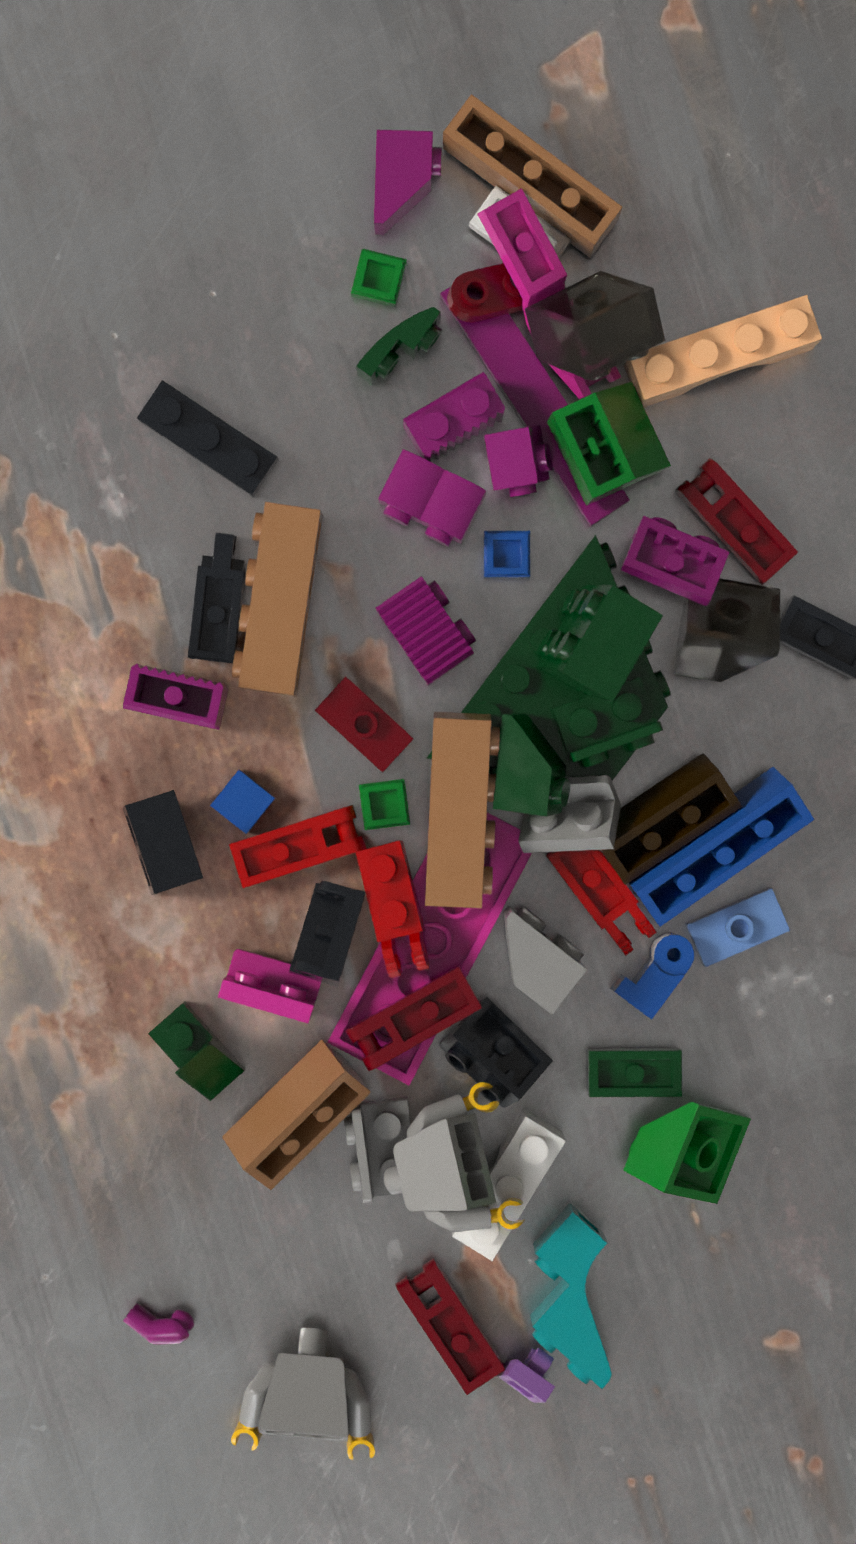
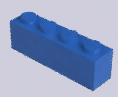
[629,767,815,927]

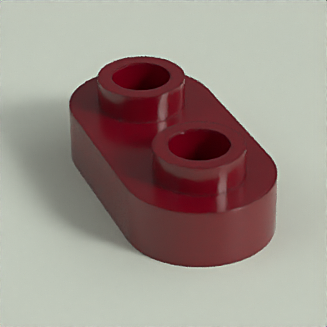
[447,263,523,323]

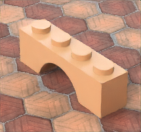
[624,295,822,407]

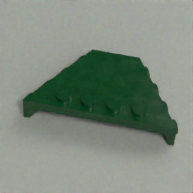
[426,535,671,781]

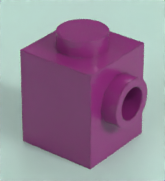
[484,425,553,497]

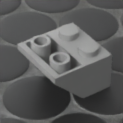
[503,905,587,1015]

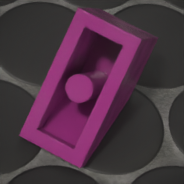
[374,130,442,235]

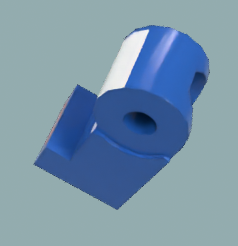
[610,933,694,1020]

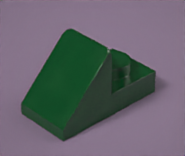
[148,1001,245,1101]

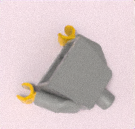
[384,1082,525,1232]
[231,1328,375,1460]

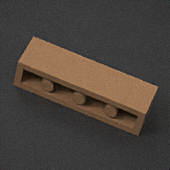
[443,94,623,258]
[232,502,323,697]
[425,712,500,908]

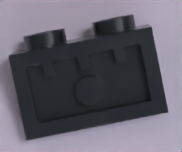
[439,997,553,1108]

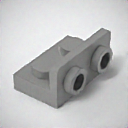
[518,775,621,853]
[344,1097,411,1203]

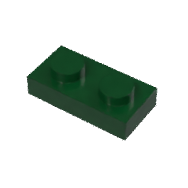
[588,1048,682,1097]

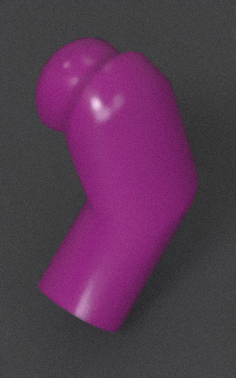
[123,1302,194,1345]

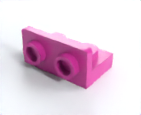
[218,949,321,1023]

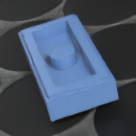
[686,887,790,967]

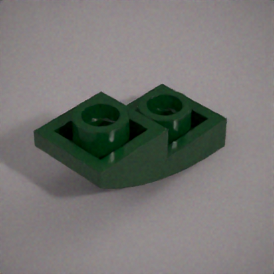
[356,307,443,385]

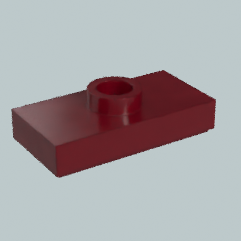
[315,676,414,773]

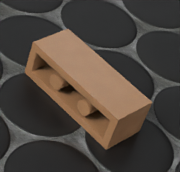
[222,1039,371,1190]

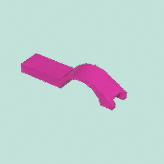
[477,188,621,400]

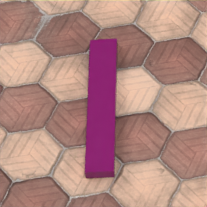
[440,268,630,527]

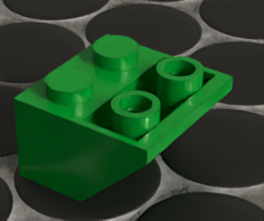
[547,381,671,506]

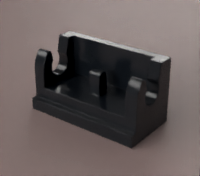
[123,790,203,895]
[289,881,366,987]

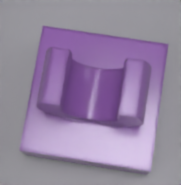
[497,1348,555,1403]

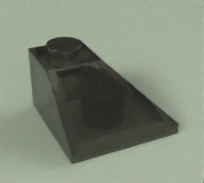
[675,578,780,682]

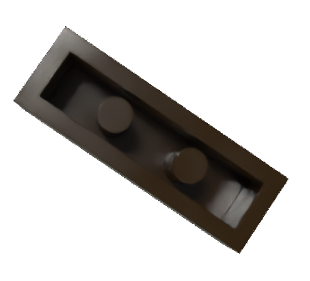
[602,753,742,885]

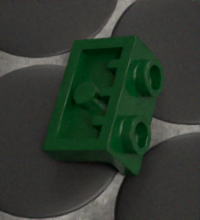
[551,677,663,768]

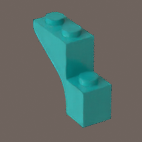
[530,1203,612,1389]

